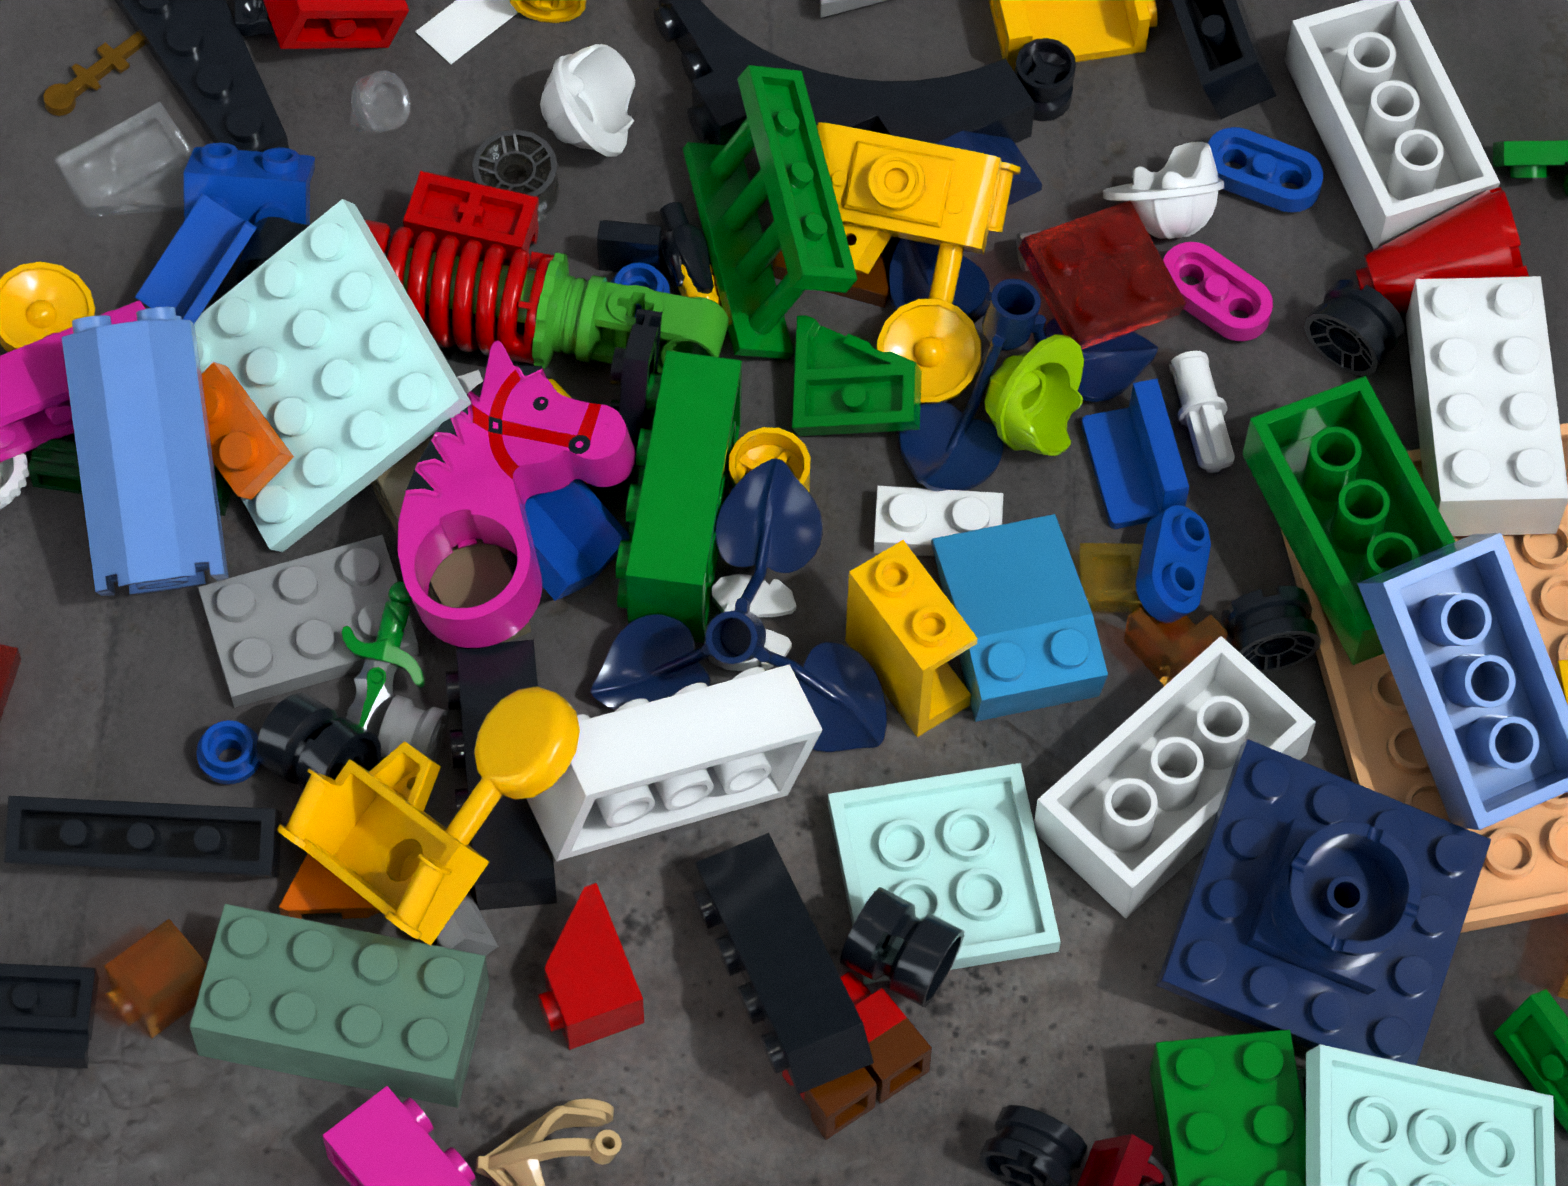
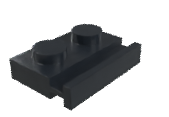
[610,309,662,467]
[0,963,99,1068]

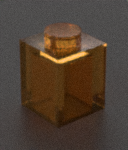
[104,919,207,1038]

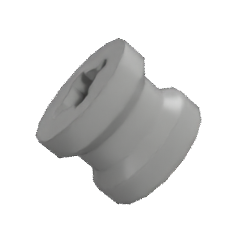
[378,695,449,762]

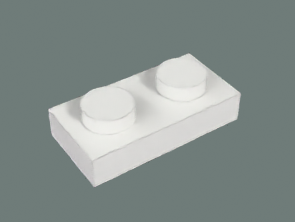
[874,486,1003,556]

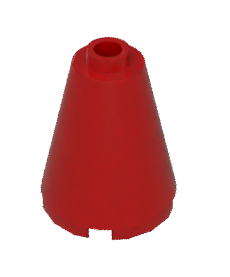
[1355,187,1529,314]

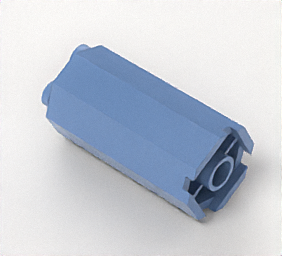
[62,307,229,596]

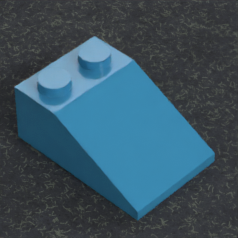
[931,514,1108,722]

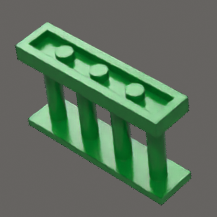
[682,65,858,359]

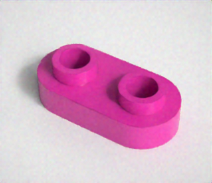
[1160,242,1273,341]

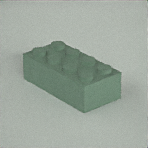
[190,904,489,1108]

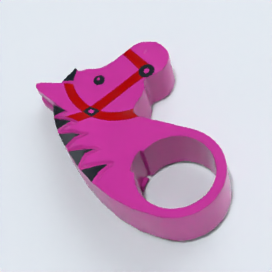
[397,341,636,648]

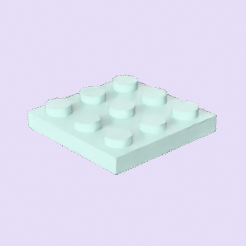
[828,763,1061,984]

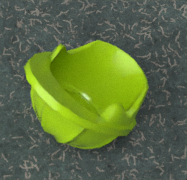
[984,334,1084,456]

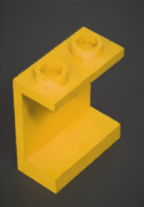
[989,0,1157,71]
[845,540,978,737]

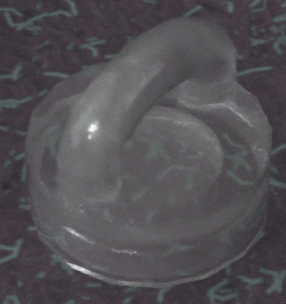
[350,70,411,133]

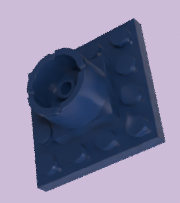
[1156,739,1491,1065]

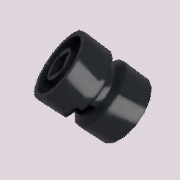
[256,692,381,790]
[840,887,965,1007]

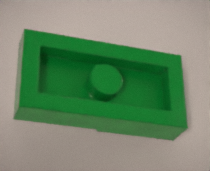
[1493,140,1568,196]
[1494,989,1568,1132]

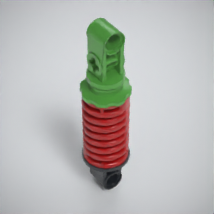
[236,217,729,373]

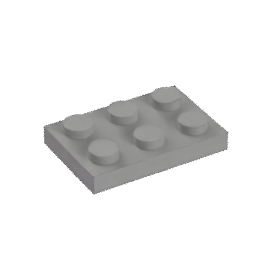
[198,535,419,708]

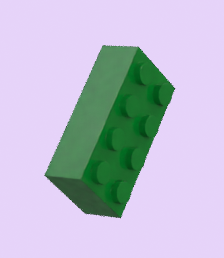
[616,350,742,643]
[1242,376,1456,665]
[1149,1029,1306,1186]

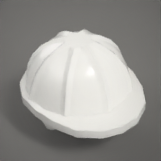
[540,44,635,157]
[1103,141,1224,239]

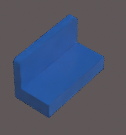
[134,194,257,325]
[1081,379,1189,529]
[525,479,630,601]

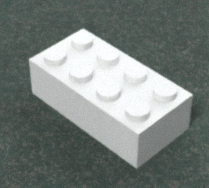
[1284,0,1500,250]
[1405,276,1568,536]
[1034,636,1316,919]
[526,664,823,861]

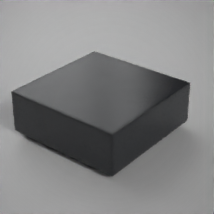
[597,220,662,272]

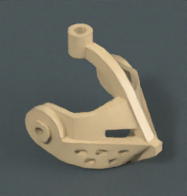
[475,1099,622,1186]

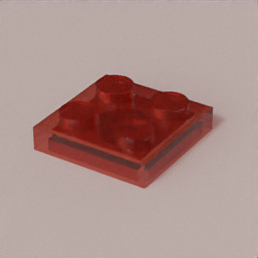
[1018,201,1186,350]

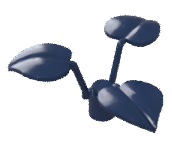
[888,238,1158,492]
[591,458,887,752]

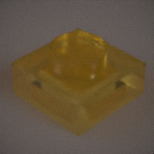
[1078,543,1144,612]

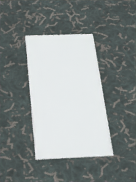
[415,0,519,64]

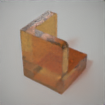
[1123,608,1228,686]

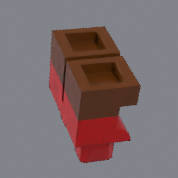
[782,972,932,1140]

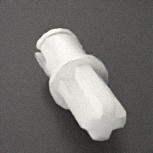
[1169,351,1235,473]

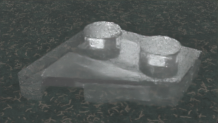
[55,102,193,217]

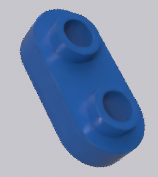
[1208,127,1323,212]
[1136,505,1211,623]

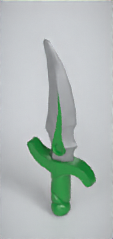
[342,582,425,738]

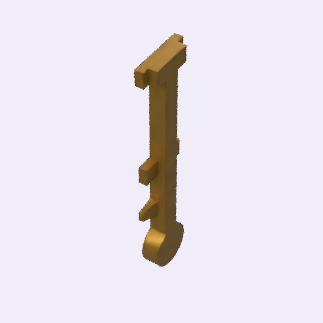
[43,31,145,116]

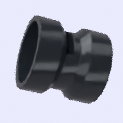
[1015,38,1076,122]

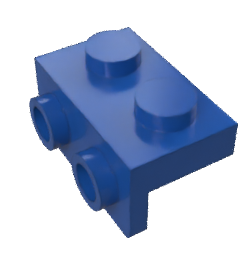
[183,143,315,225]

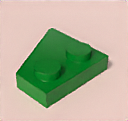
[792,315,922,436]

